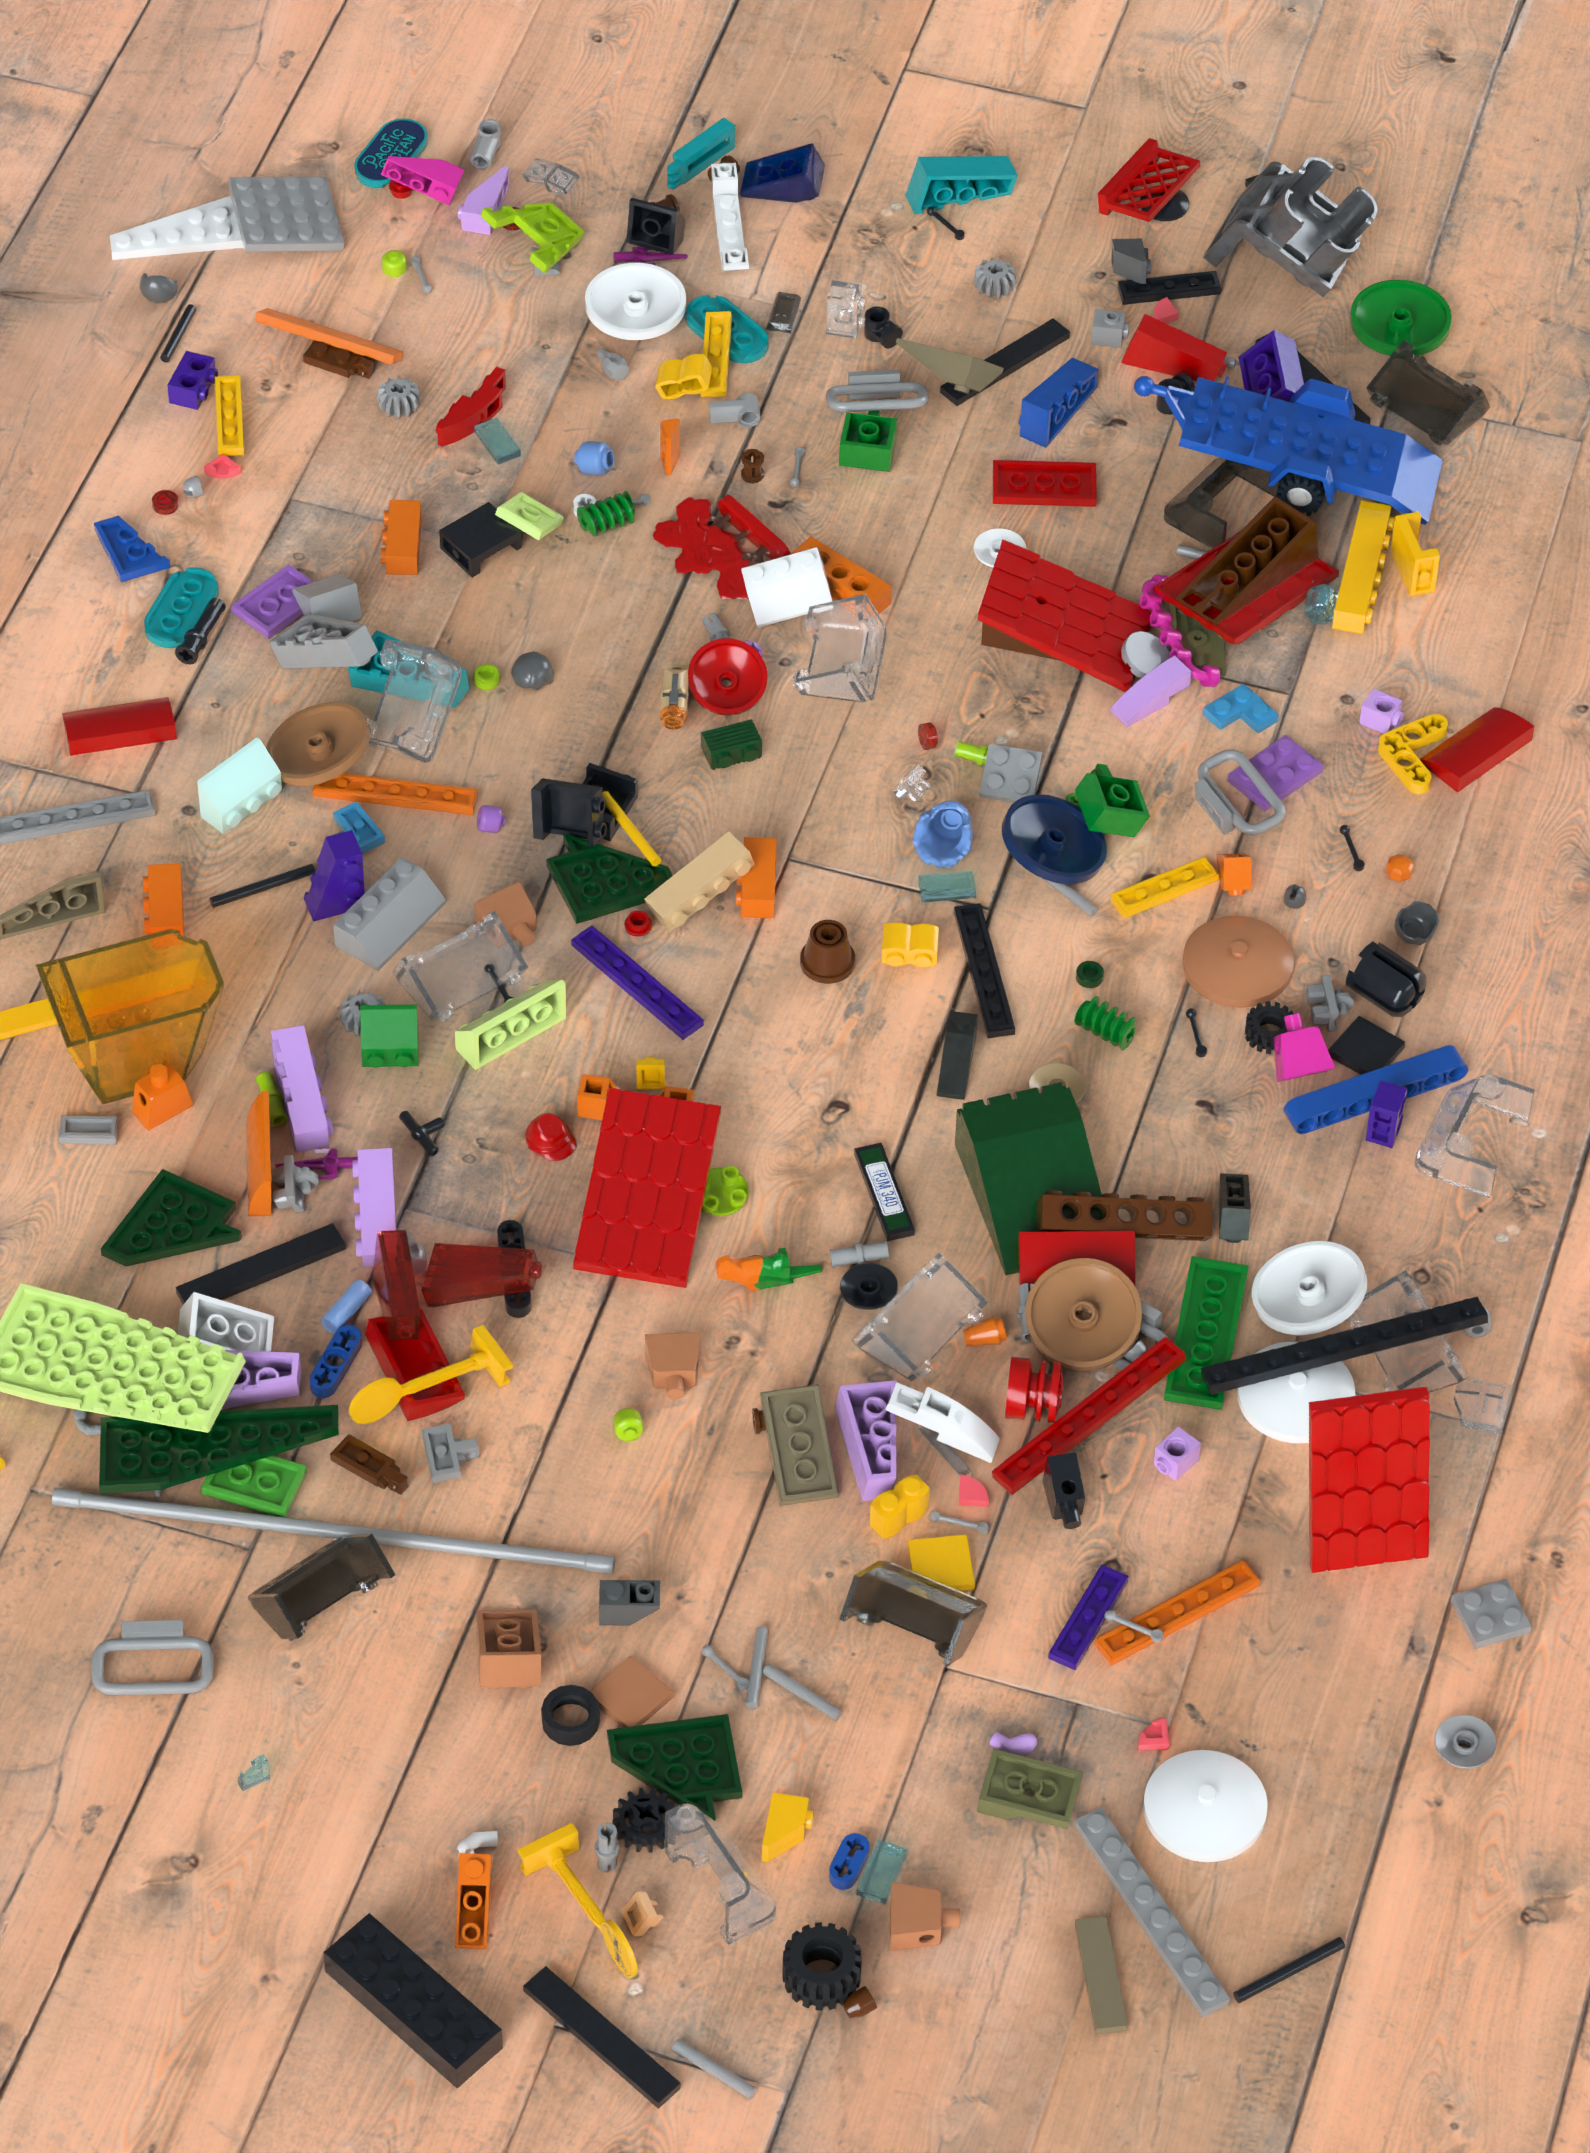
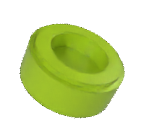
[473,664,500,690]

